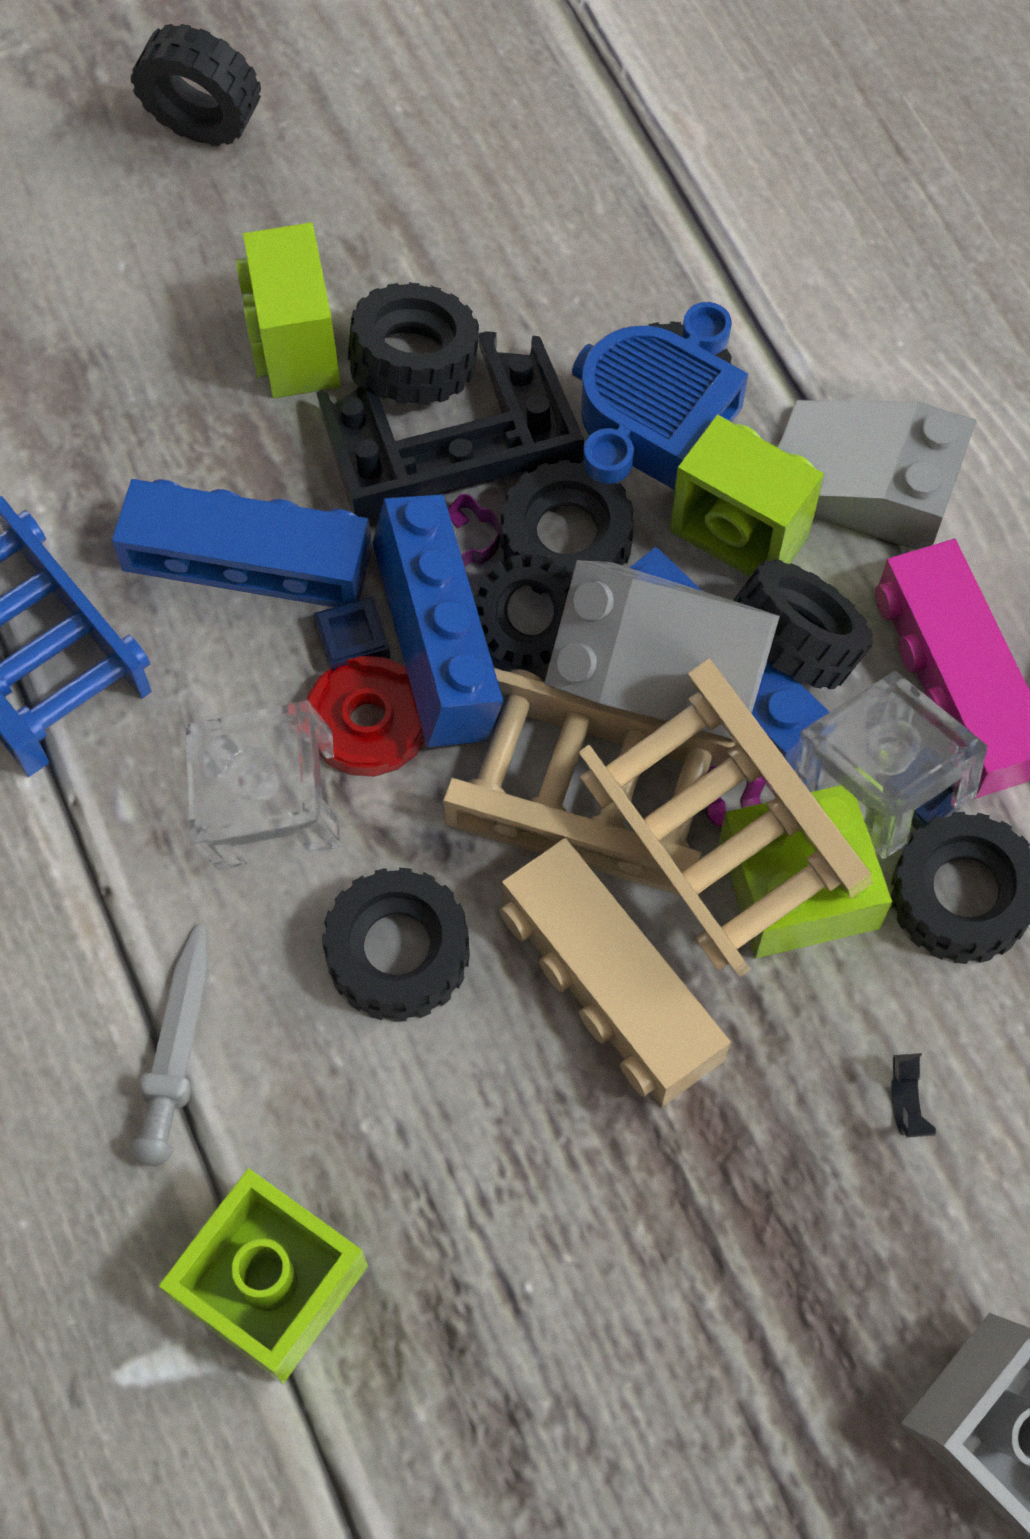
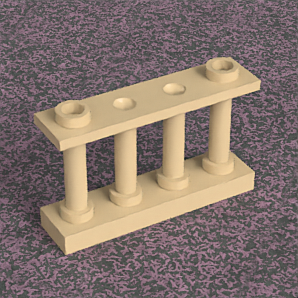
[579,658,873,977]
[443,668,736,896]

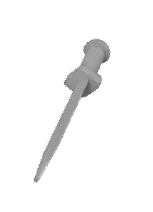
[132,924,207,1166]

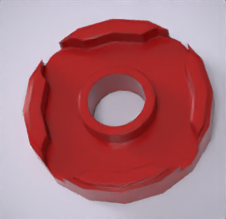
[305,656,425,777]

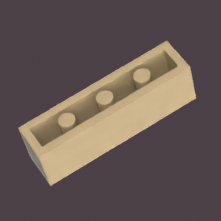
[499,837,731,1107]

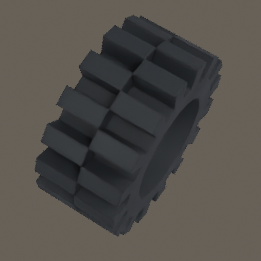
[473,554,574,667]

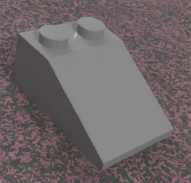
[778,400,977,550]
[544,560,780,738]
[901,1313,1030,1539]

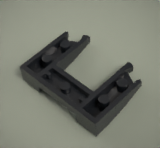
[316,331,584,527]

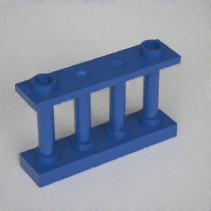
[0,496,152,777]

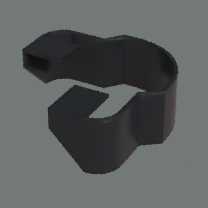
[891,1053,936,1138]

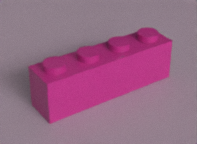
[875,538,1030,799]

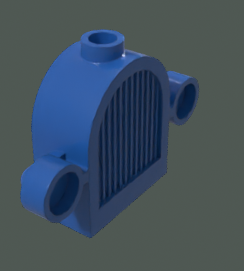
[572,302,748,490]

